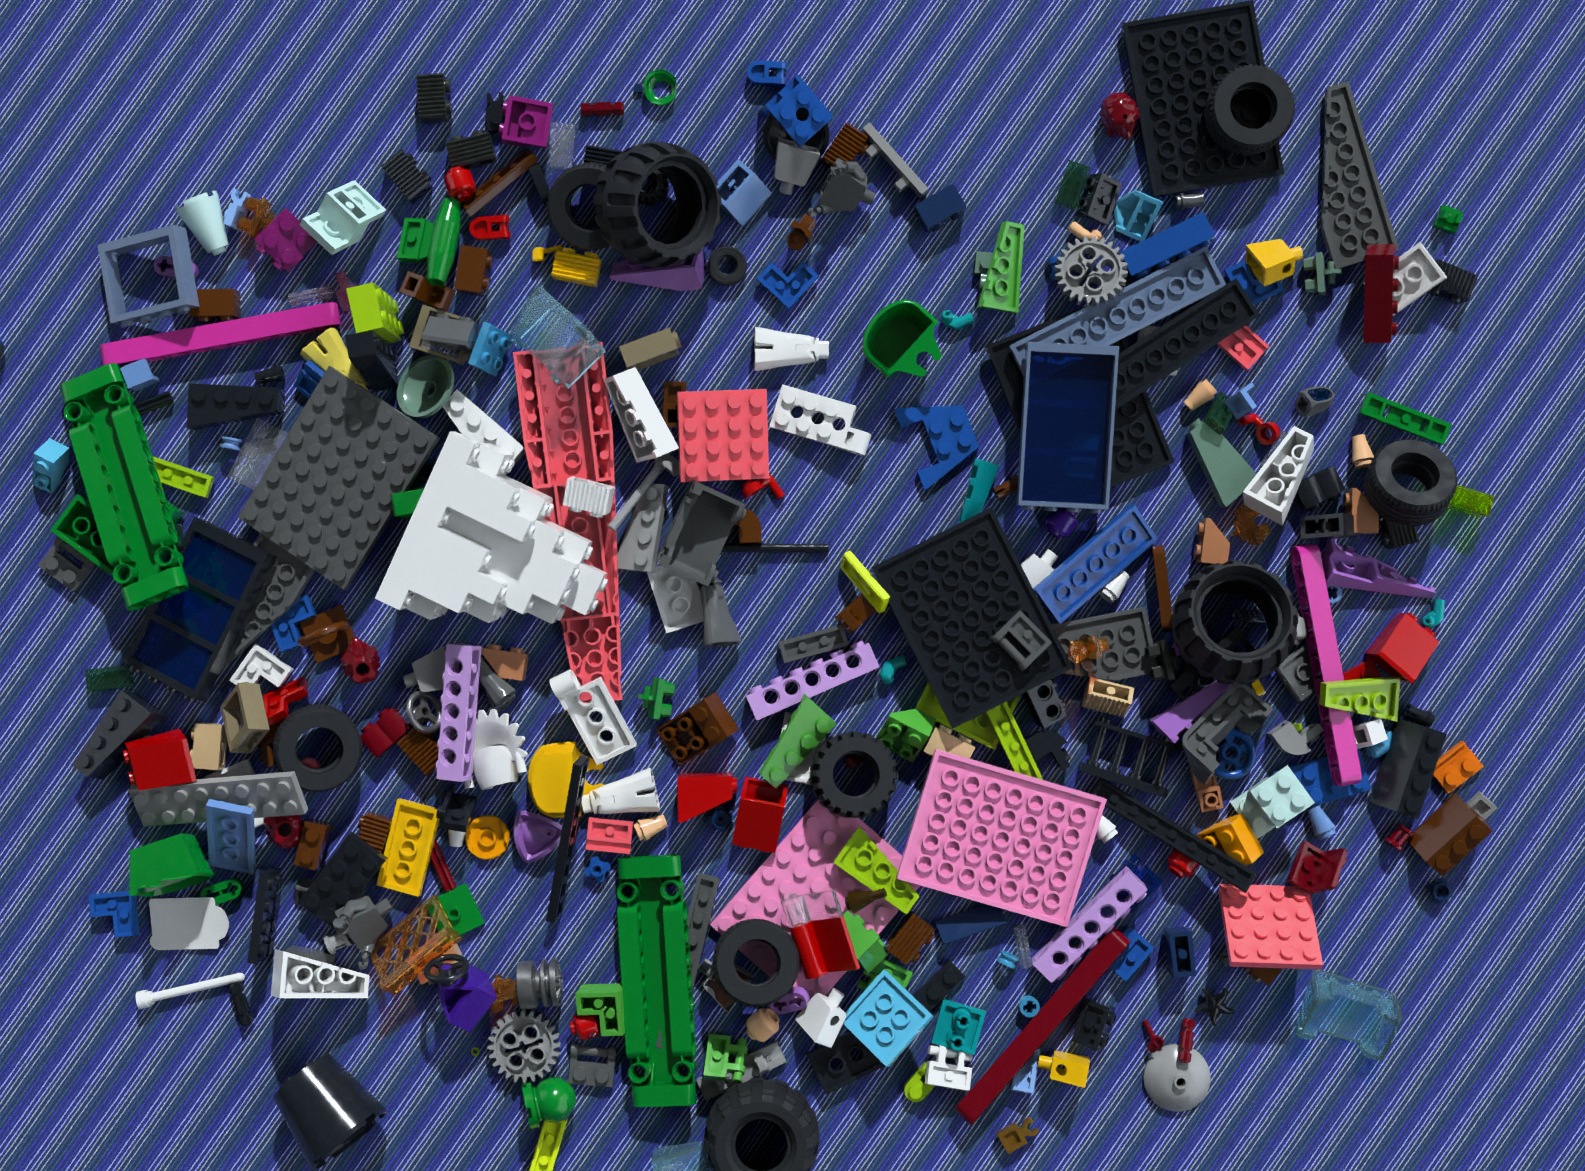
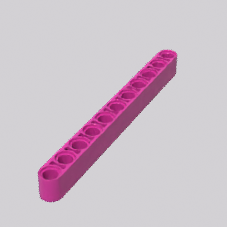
[99,302,341,367]
[1290,543,1362,787]

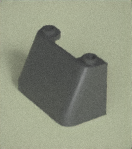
[656,480,746,586]
[1181,683,1274,784]

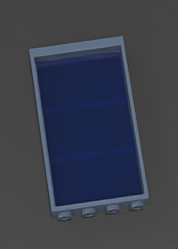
[1016,342,1119,513]

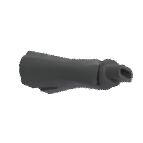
[700,575,741,647]
[459,642,516,712]

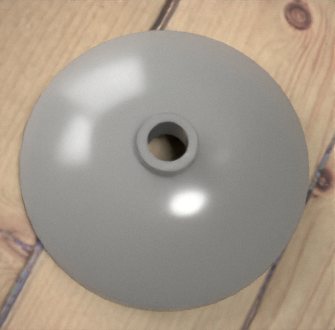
[1143,1044,1211,1112]

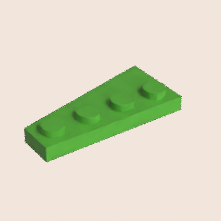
[978,221,1025,314]
[759,693,837,788]

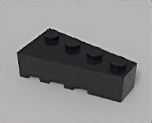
[186,383,285,431]

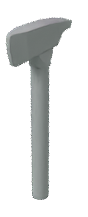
[608,453,679,531]

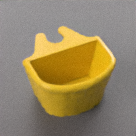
[527,741,604,818]

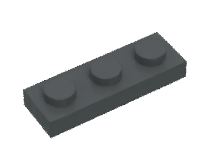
[779,624,848,663]

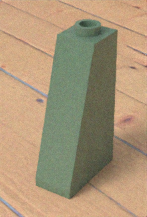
[1186,418,1256,508]

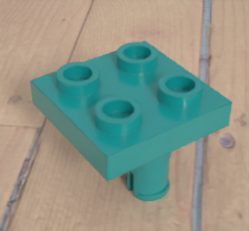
[931,999,986,1055]

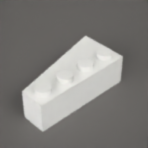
[271,949,369,998]

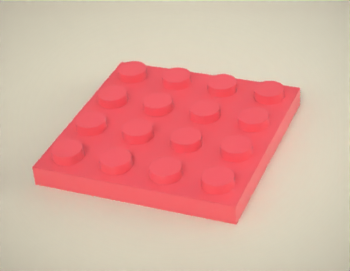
[677,389,769,482]
[1218,884,1323,970]

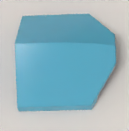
[1114,190,1163,242]

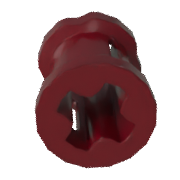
[1384,822,1415,852]

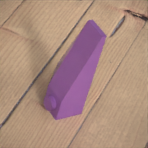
[610,247,705,291]

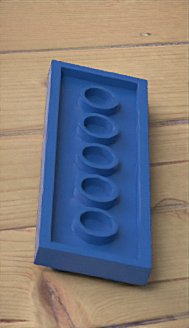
[1033,504,1158,624]

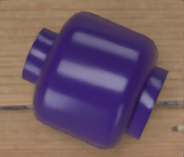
[1045,507,1078,539]

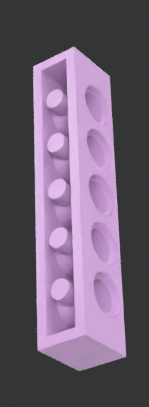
[746,640,879,720]
[436,644,482,782]
[1031,866,1147,983]

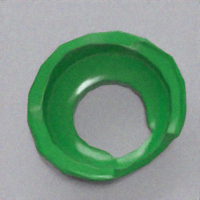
[643,69,677,106]

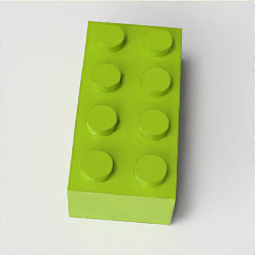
[346,282,404,343]

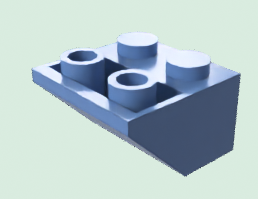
[717,159,772,227]

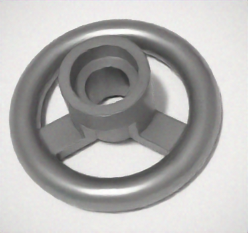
[406,691,442,734]

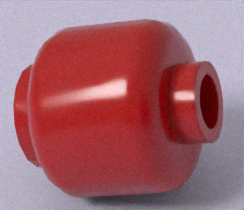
[444,166,476,202]
[1167,850,1199,879]
[569,1012,601,1041]

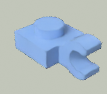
[223,188,251,232]

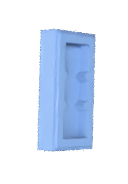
[1011,1049,1040,1094]

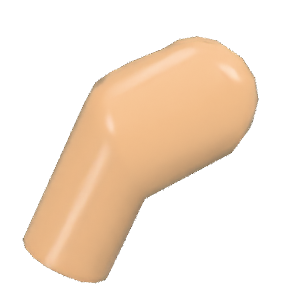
[1068,222,1102,242]

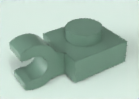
[974,251,993,291]

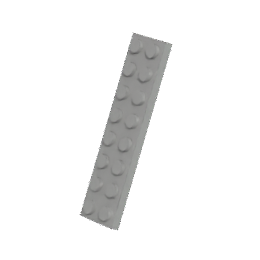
[128,771,308,827]

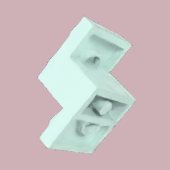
[299,180,386,255]
[1230,765,1315,839]

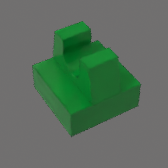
[1432,205,1463,235]

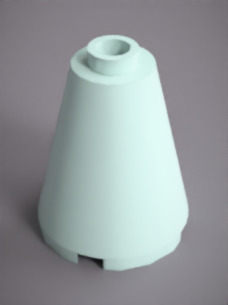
[174,190,229,256]

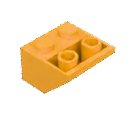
[1196,813,1264,866]

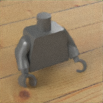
[807,158,875,218]
[333,896,393,969]

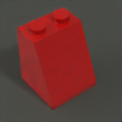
[1364,613,1439,683]
[122,729,197,791]
[677,772,738,823]
[732,777,788,853]

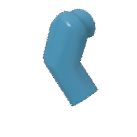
[1365,730,1392,758]

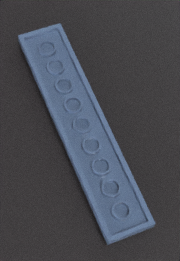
[1009,247,1226,386]

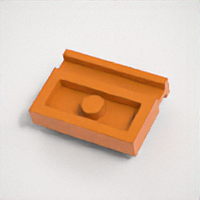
[1433,741,1484,794]

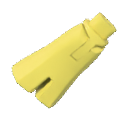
[300,327,369,391]

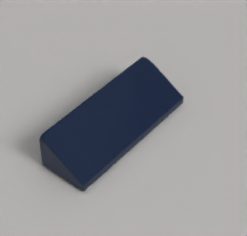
[935,904,1007,944]

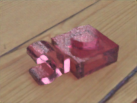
[335,271,358,312]

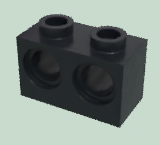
[1022,679,1067,729]

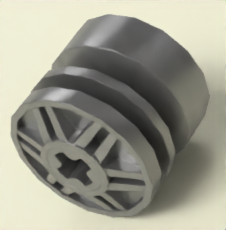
[516,958,563,1009]

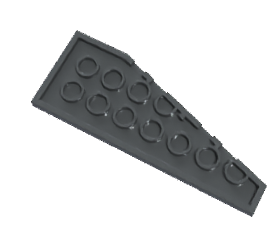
[1321,81,1399,269]
[175,533,315,690]
[1052,606,1158,681]

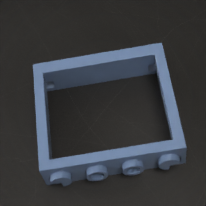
[97,225,200,328]

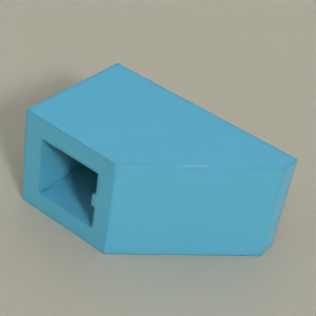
[32,438,69,494]

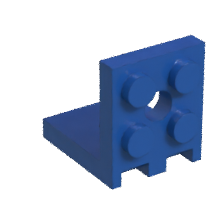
[759,75,834,148]

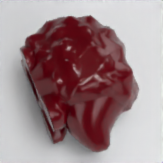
[1099,92,1140,140]
[341,637,381,684]
[264,815,304,849]

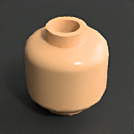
[746,1008,779,1042]

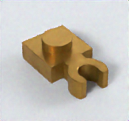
[996,1117,1039,1154]

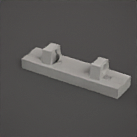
[862,122,929,199]
[696,1040,786,1101]

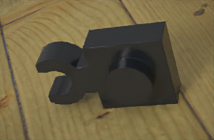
[485,92,505,133]

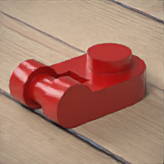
[469,215,511,241]

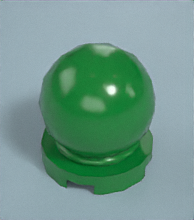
[522,1077,576,1129]

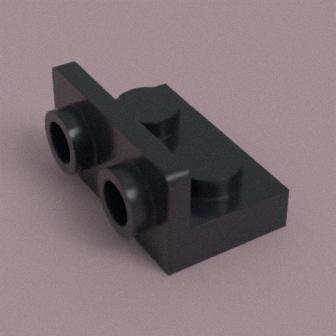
[1076,173,1122,226]
[436,783,477,832]
[1072,998,1116,1051]

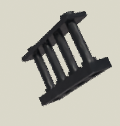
[1077,717,1182,798]

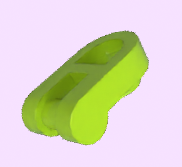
[904,1061,935,1102]

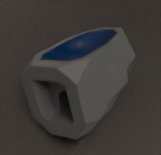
[1295,386,1335,417]

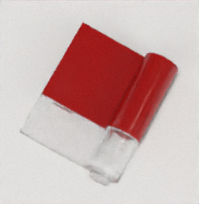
[781,890,860,980]

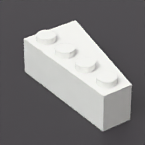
[603,367,679,463]
[443,389,526,475]
[1243,426,1314,526]

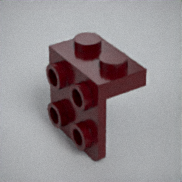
[1287,841,1347,894]

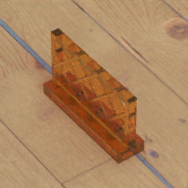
[370,895,461,995]

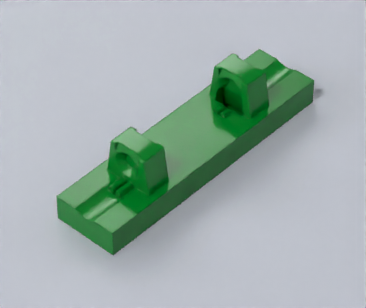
[1358,392,1452,446]

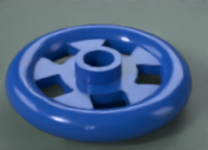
[1214,728,1256,780]

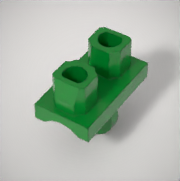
[637,677,675,719]

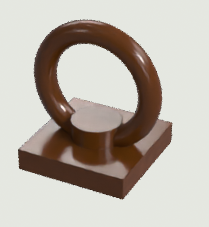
[297,605,356,663]

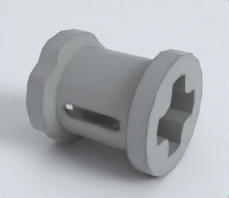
[324,933,354,955]

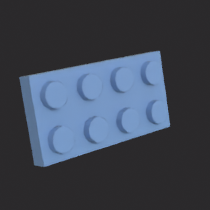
[206,799,256,874]

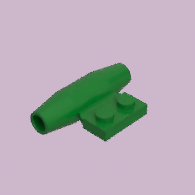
[397,198,461,286]

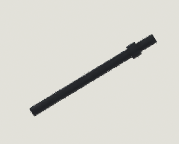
[720,543,829,555]

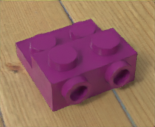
[498,95,553,149]
[254,207,317,272]

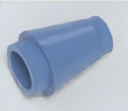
[1307,805,1336,840]

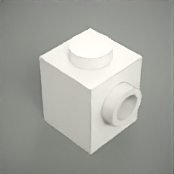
[1353,718,1388,749]

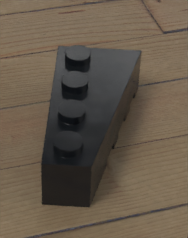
[345,331,399,392]
[72,690,167,780]

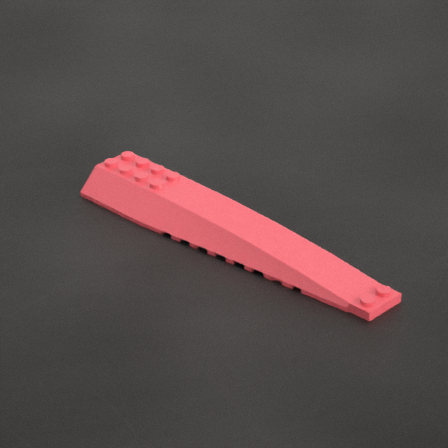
[513,342,623,702]

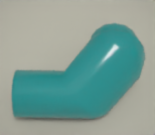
[941,310,975,330]
[1422,599,1445,629]
[880,655,907,684]

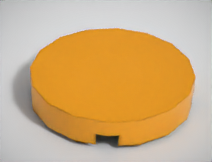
[465,815,510,860]

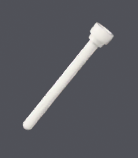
[136,973,245,1009]

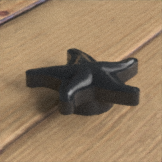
[1195,988,1234,1026]

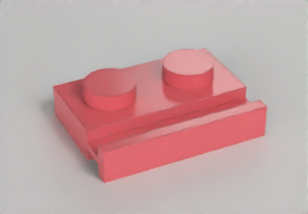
[1216,325,1269,371]
[585,816,634,854]

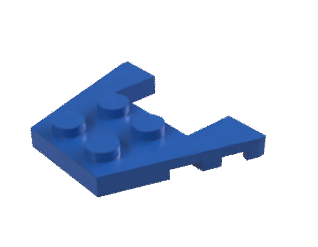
[894,405,979,490]

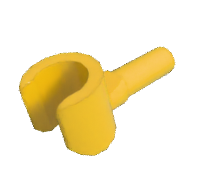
[532,245,562,262]

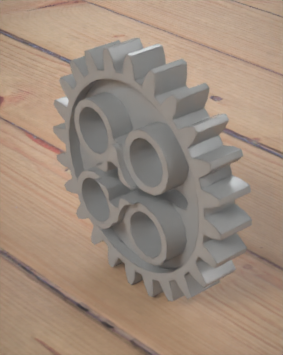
[1054,236,1128,307]
[487,1009,561,1083]

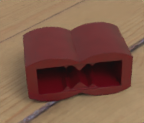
[360,708,413,758]

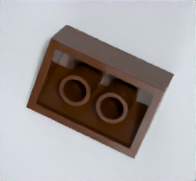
[1407,793,1492,877]

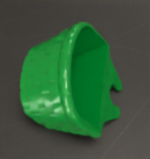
[862,299,941,379]
[129,833,214,897]

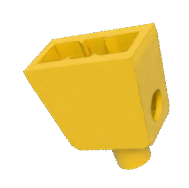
[1245,239,1303,286]
[1037,1051,1090,1088]

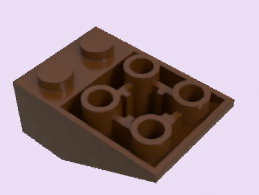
[656,692,739,767]

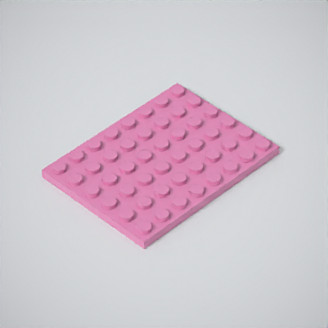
[896,748,1107,927]
[710,799,921,1001]

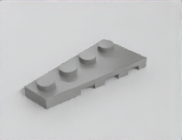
[617,484,669,573]

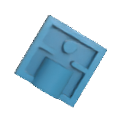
[468,322,512,377]

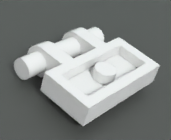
[925,1045,973,1091]

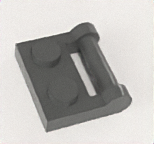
[38,537,96,592]
[991,610,1052,671]
[568,1043,617,1087]

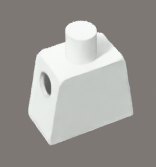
[1021,549,1058,604]
[795,988,846,1048]

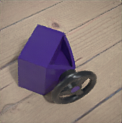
[424,954,497,1032]

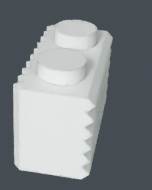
[562,476,615,517]

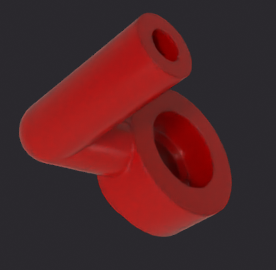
[1238,413,1280,445]
[740,475,785,500]

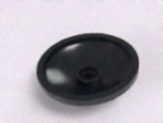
[763,108,830,160]

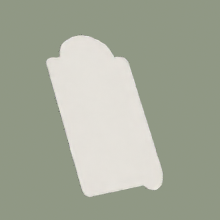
[149,897,229,950]

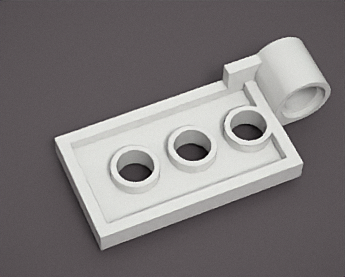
[769,384,871,456]
[549,669,637,765]

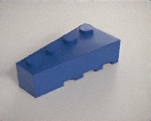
[1120,212,1215,279]

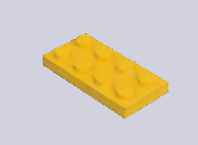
[377,798,439,897]

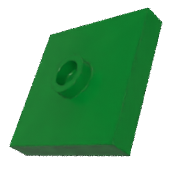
[425,883,485,943]

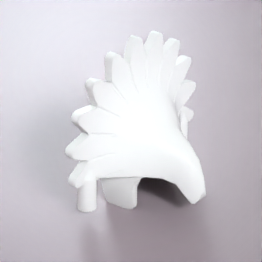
[454,709,528,790]

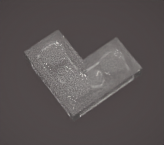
[547,122,576,170]

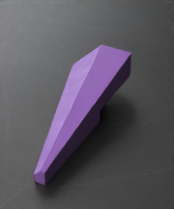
[1322,539,1436,599]
[1149,680,1236,743]

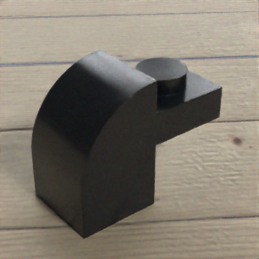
[1024,730,1071,770]

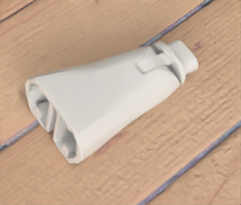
[754,327,829,371]
[582,768,660,814]

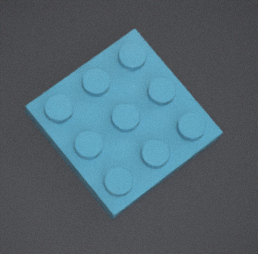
[843,969,934,1068]

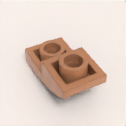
[1189,766,1224,813]

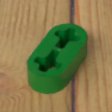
[200,878,244,905]

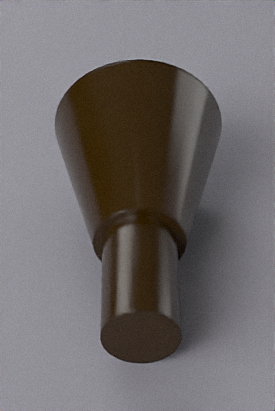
[845,888,887,913]

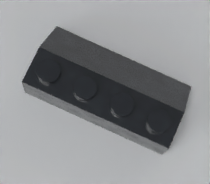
[1368,719,1447,819]

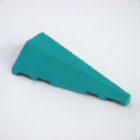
[958,458,999,524]

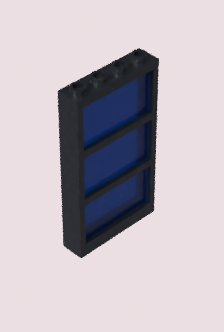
[123,517,277,703]

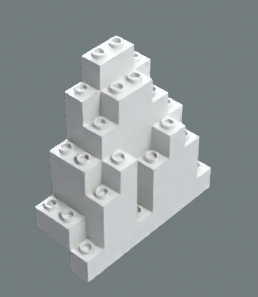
[375,431,608,624]

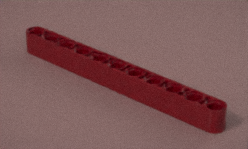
[954,926,1131,1125]

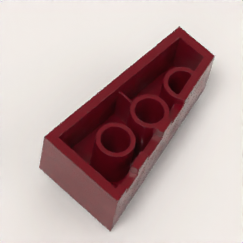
[1363,244,1399,343]

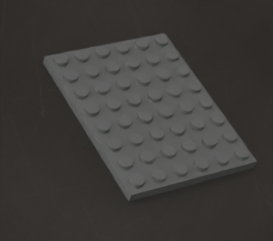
[238,366,440,590]

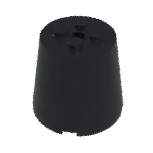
[273,1054,388,1171]

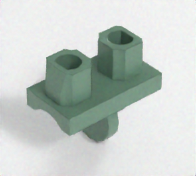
[1303,252,1342,296]

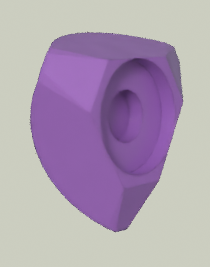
[514,811,562,863]

